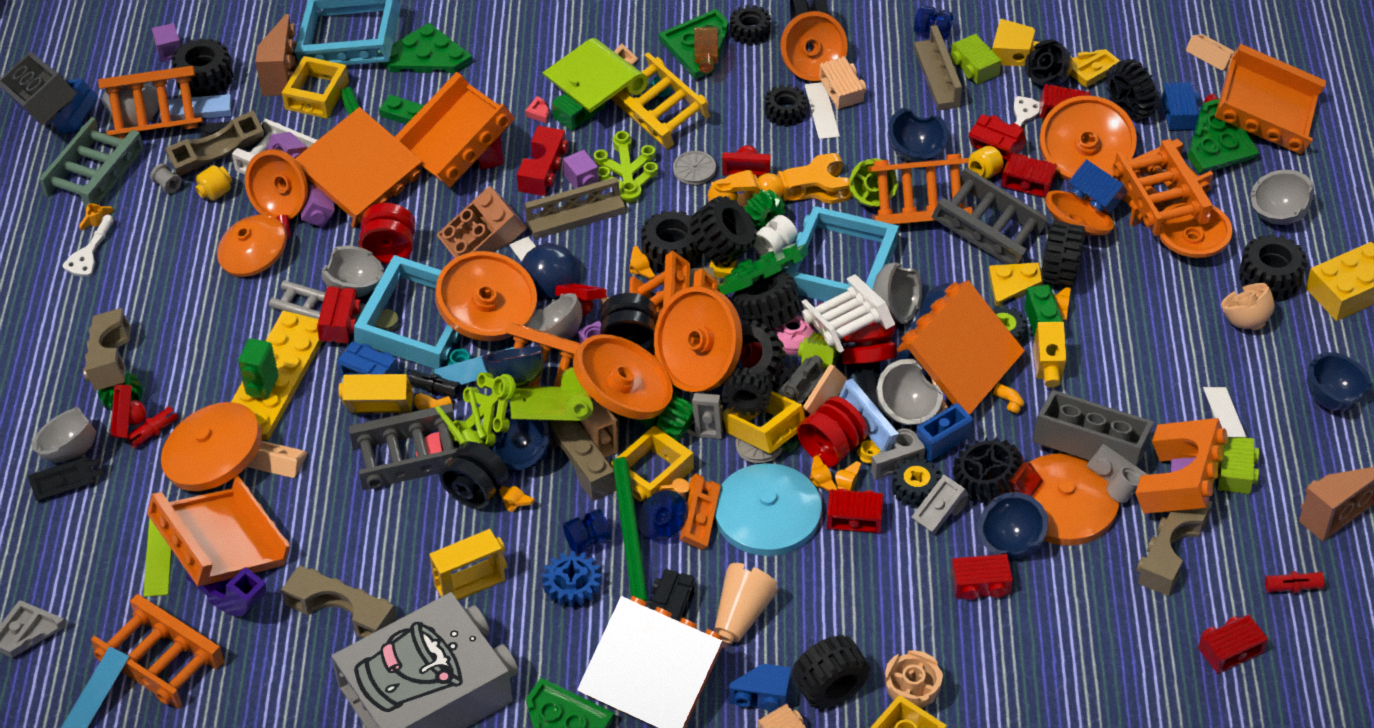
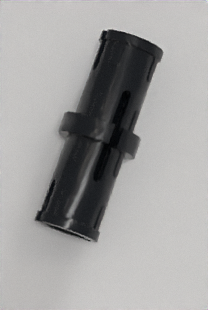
[408,370,461,398]

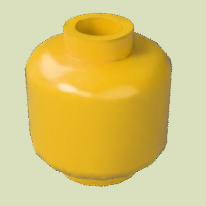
[968,146,1004,180]
[195,165,232,201]

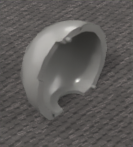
[102,83,159,128]
[1250,169,1314,226]
[322,246,384,298]
[873,263,922,324]
[527,293,582,344]
[876,359,943,425]
[32,407,96,463]

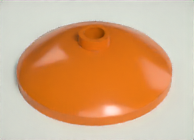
[780,11,848,81]
[245,149,308,219]
[1045,190,1114,236]
[1158,201,1232,258]
[217,215,287,277]

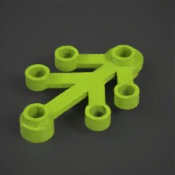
[594,131,658,203]
[450,372,516,447]

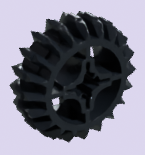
[1105,59,1159,122]
[952,437,1026,504]

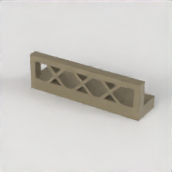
[913,25,962,111]
[524,177,626,240]

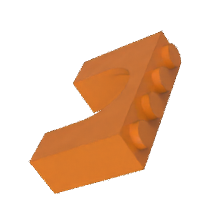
[1135,418,1228,514]

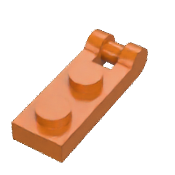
[679,474,720,550]

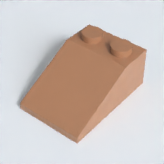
[1299,467,1374,541]

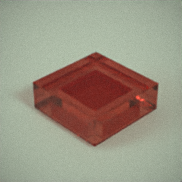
[1009,462,1044,496]

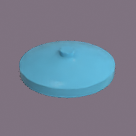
[714,463,822,556]

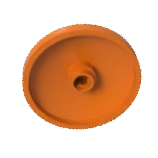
[1039,96,1137,181]
[435,251,537,341]
[654,286,742,392]
[573,334,673,419]
[161,402,262,491]
[1012,453,1119,546]

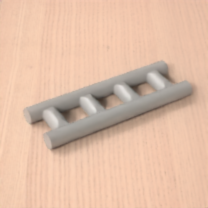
[269,280,366,320]

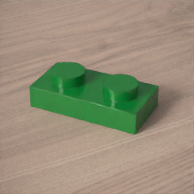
[379,95,424,124]

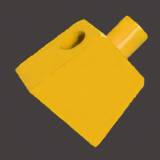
[992,19,1039,66]
[1033,322,1066,387]

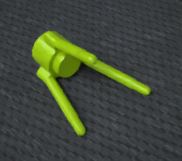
[435,390,487,446]

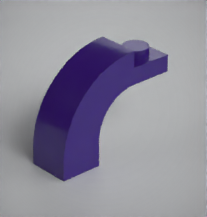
[186,567,266,616]

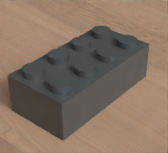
[0,51,77,126]
[1032,390,1154,467]

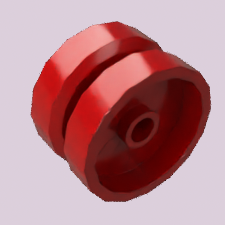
[358,203,416,265]
[840,322,897,364]

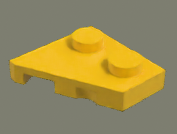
[1070,49,1120,87]
[988,263,1042,307]

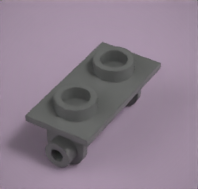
[777,355,826,404]

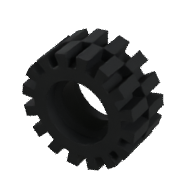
[730,5,771,46]
[765,84,807,127]
[722,367,772,416]

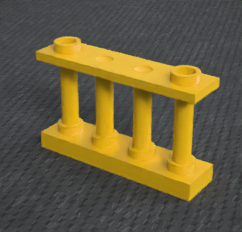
[610,52,710,150]

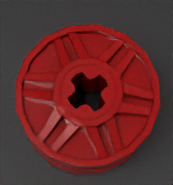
[797,396,868,467]

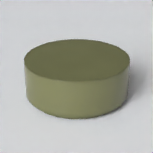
[374,309,399,332]

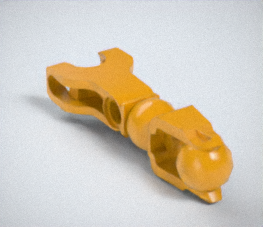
[707,153,852,207]

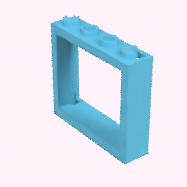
[295,0,401,65]
[782,206,899,302]
[354,255,461,369]

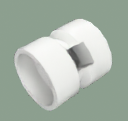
[753,215,798,256]

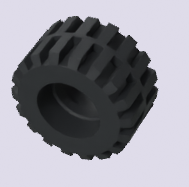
[171,38,233,97]
[690,196,757,265]
[641,210,703,273]
[1041,221,1086,288]
[1239,235,1307,301]
[733,272,802,329]
[733,320,786,383]
[791,635,871,709]

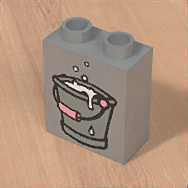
[331,592,518,728]

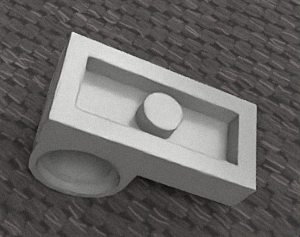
[692,393,726,439]
[871,429,925,480]
[1086,444,1147,503]
[912,475,969,535]

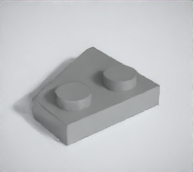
[0,600,66,658]

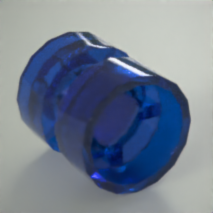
[913,4,954,41]
[563,508,612,555]

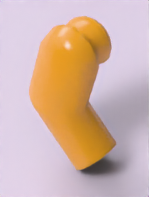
[993,383,1024,414]
[414,393,453,410]

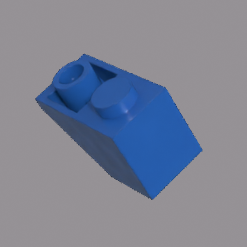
[729,664,791,712]

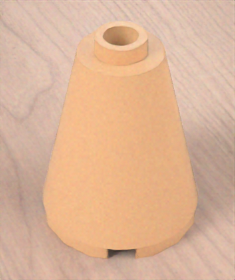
[714,563,779,644]

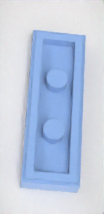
[160,94,232,122]
[839,379,899,452]

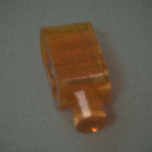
[694,27,718,73]

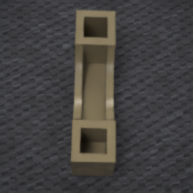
[165,110,264,176]
[83,308,131,391]
[549,420,616,502]
[1136,500,1213,596]
[281,565,396,639]

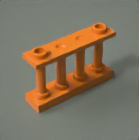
[98,66,204,139]
[1105,139,1213,227]
[1113,139,1213,236]
[868,153,972,224]
[629,251,690,322]
[506,323,581,387]
[91,594,224,709]

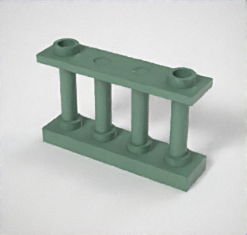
[39,117,144,209]

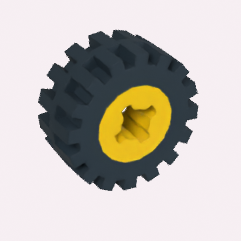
[892,458,941,508]

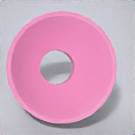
[771,315,815,355]

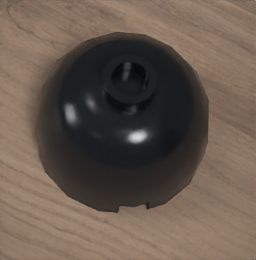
[1025,39,1073,87]

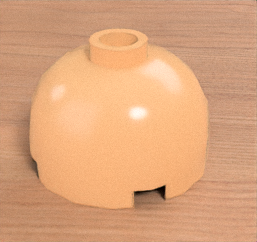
[1221,283,1275,330]
[885,650,943,709]

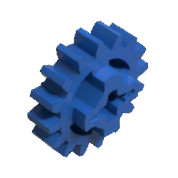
[542,551,602,607]

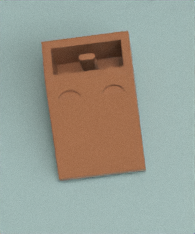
[255,14,297,96]
[436,186,527,258]

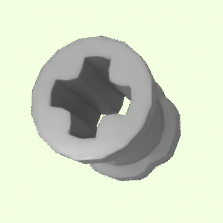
[150,163,182,194]

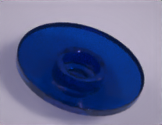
[638,490,688,541]

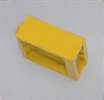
[282,56,349,119]
[339,374,413,413]
[722,391,805,454]
[611,425,694,507]
[429,529,507,601]

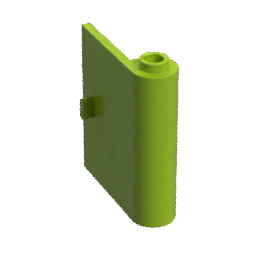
[542,38,648,113]
[509,367,593,421]

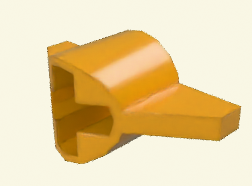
[79,203,114,231]
[629,246,655,280]
[1054,287,1071,322]
[809,455,837,491]
[835,461,862,491]
[660,478,690,505]
[499,486,535,512]

